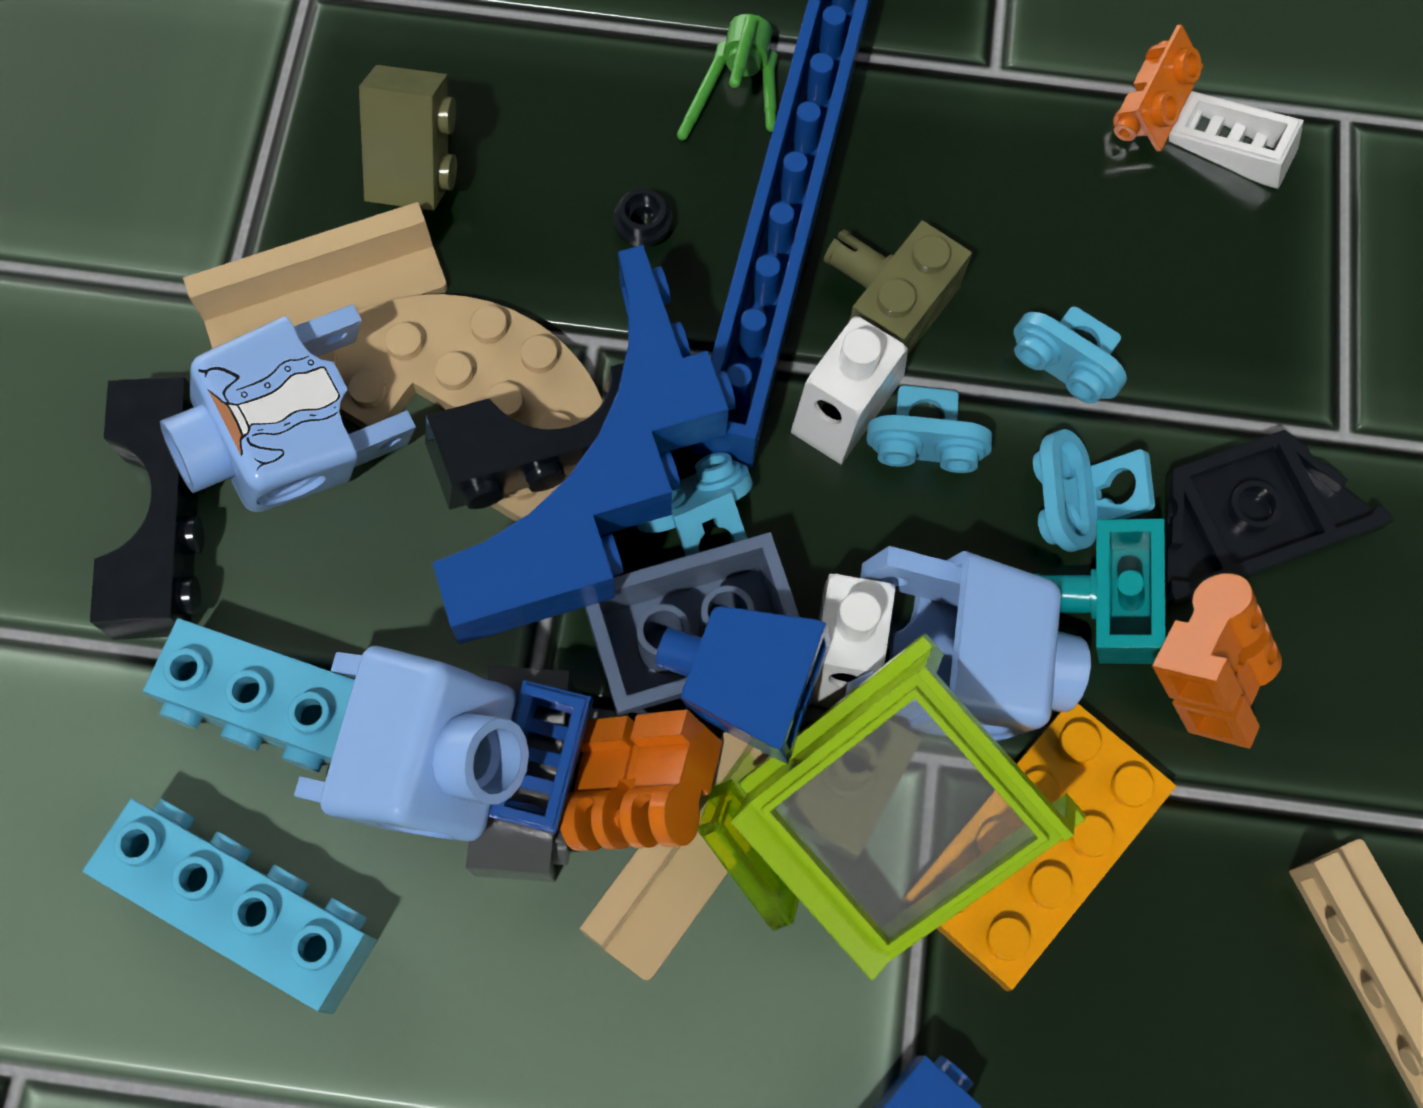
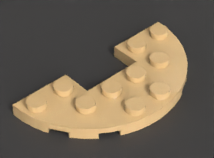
[318,294,602,522]

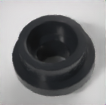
[614,188,672,247]

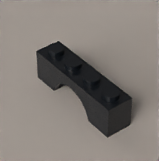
[425,363,680,510]
[90,377,206,640]

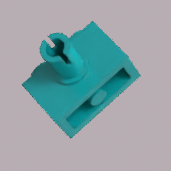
[1035,519,1166,664]

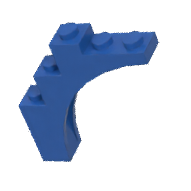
[432,245,736,645]

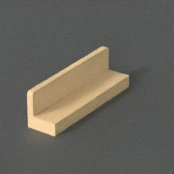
[183,202,448,349]
[579,732,769,981]
[1289,839,1423,1108]

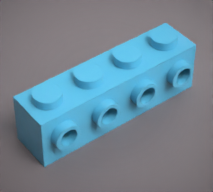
[143,618,355,773]
[82,798,378,1014]

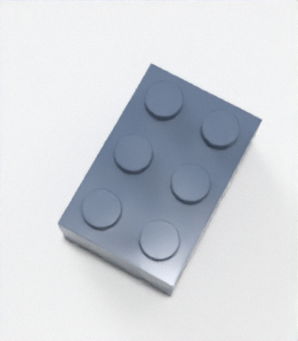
[585,532,800,721]

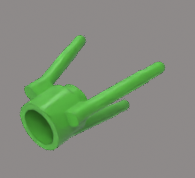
[677,14,778,141]

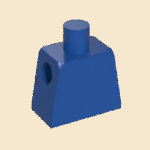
[656,606,831,764]

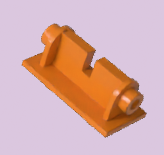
[1113,24,1204,151]

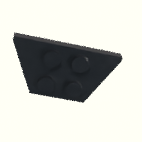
[1165,430,1394,607]

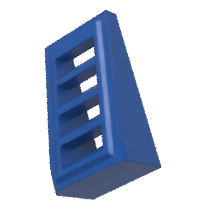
[488,680,594,834]

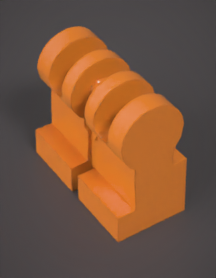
[1152,574,1282,749]
[559,709,723,851]

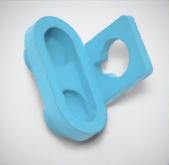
[1014,307,1127,404]
[866,385,992,473]
[1033,429,1155,552]
[636,452,753,556]

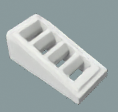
[1169,91,1304,189]

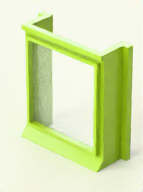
[731,633,1086,981]

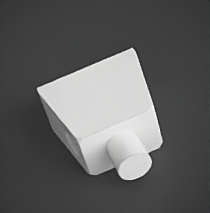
[791,316,908,465]
[809,574,895,708]

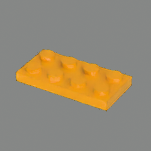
[902,704,1177,991]

